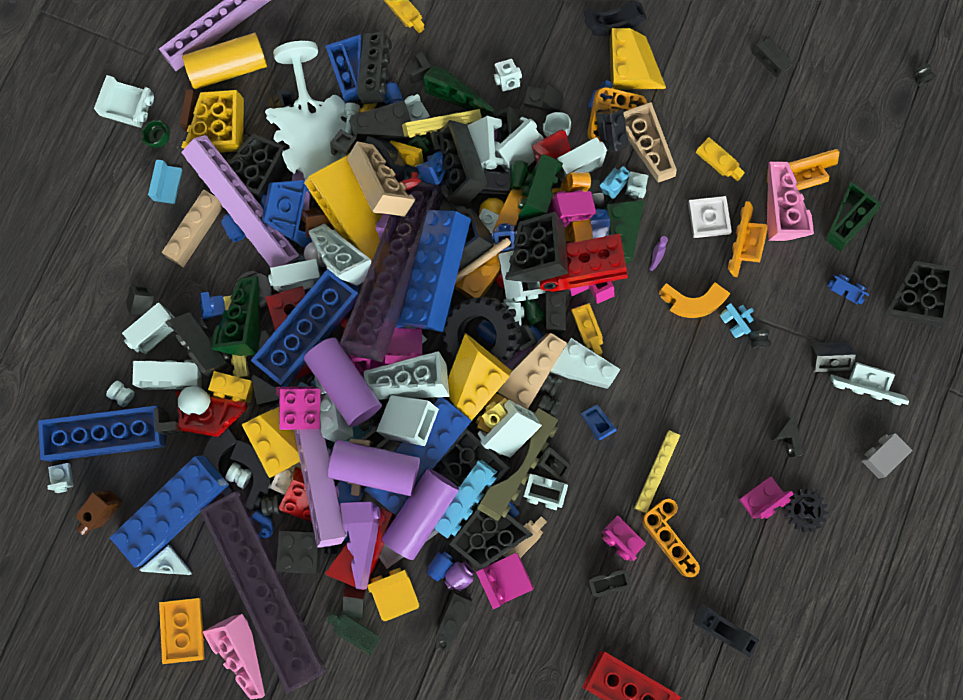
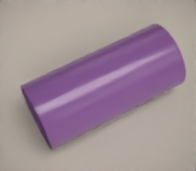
[304,338,382,427]
[328,439,420,496]
[382,468,460,560]

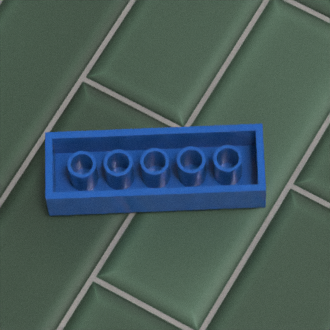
[400,210,471,332]
[251,269,361,387]
[364,397,471,515]
[38,406,166,462]
[110,455,229,568]

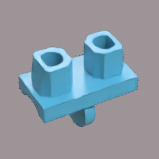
[600,166,630,199]
[720,303,754,338]

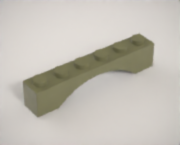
[477,408,558,521]

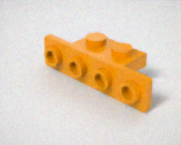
[767,149,839,190]
[728,201,768,277]

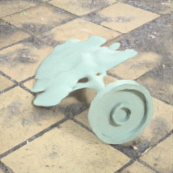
[265,41,347,180]

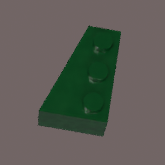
[517,154,563,220]
[826,181,882,252]
[605,201,644,263]

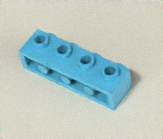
[434,460,498,538]

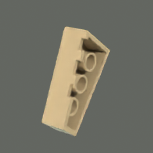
[624,102,677,183]
[347,142,415,216]
[497,333,567,409]

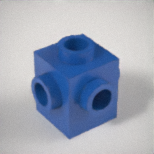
[492,223,517,252]

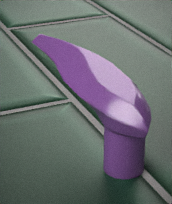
[649,236,668,271]

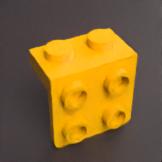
[367,568,419,621]

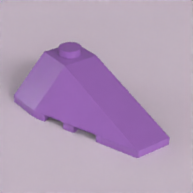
[340,502,381,590]

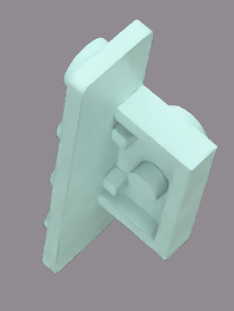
[830,362,909,405]

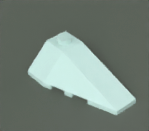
[309,224,372,286]

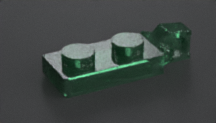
[327,613,381,655]

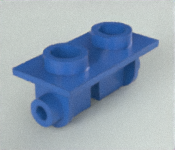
[827,273,869,304]

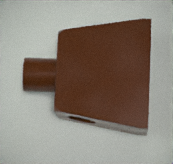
[76,490,123,535]

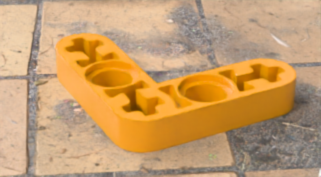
[587,88,647,141]

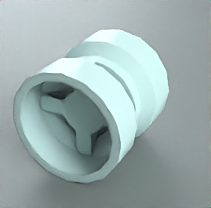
[106,381,135,407]
[225,462,252,488]

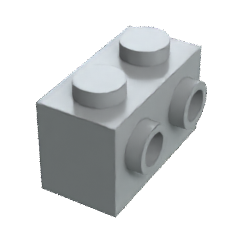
[862,433,913,479]

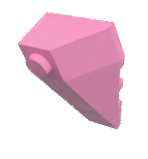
[767,162,814,241]
[203,614,265,700]

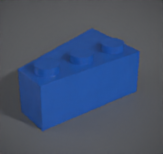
[326,34,362,104]

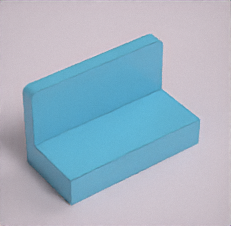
[148,160,183,204]

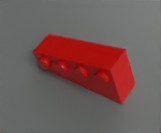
[325,508,396,590]

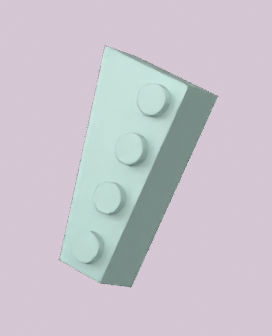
[364,351,450,400]

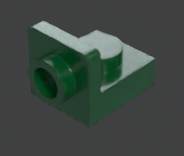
[406,135,434,156]

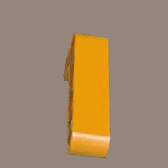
[561,172,593,243]
[642,499,700,577]

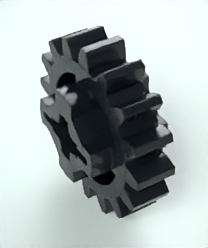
[784,489,829,532]

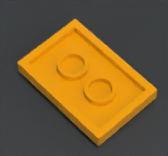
[159,598,205,664]

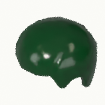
[141,120,170,148]

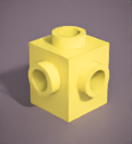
[482,398,508,429]

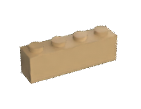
[162,190,223,268]

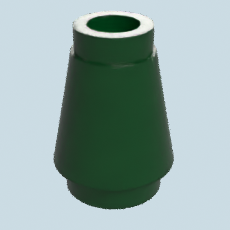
[510,160,529,190]
[523,299,546,327]

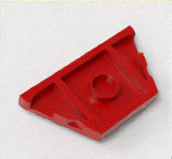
[176,391,248,437]

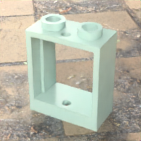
[557,137,607,183]
[499,250,546,302]
[268,259,323,293]
[122,302,175,354]

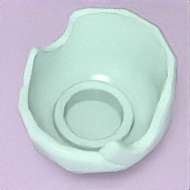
[543,112,571,137]
[178,386,211,415]

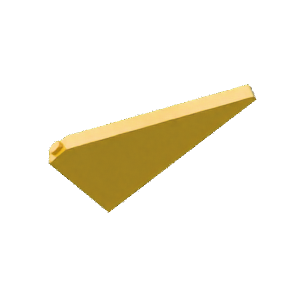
[304,154,395,309]

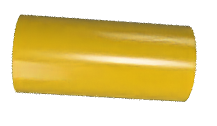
[182,32,267,90]

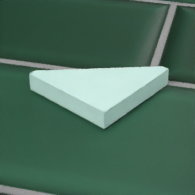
[140,545,193,575]

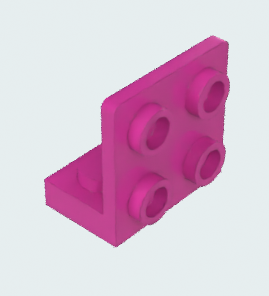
[383,328,422,366]
[276,386,321,430]
[739,476,794,519]
[601,516,646,561]
[476,553,534,609]

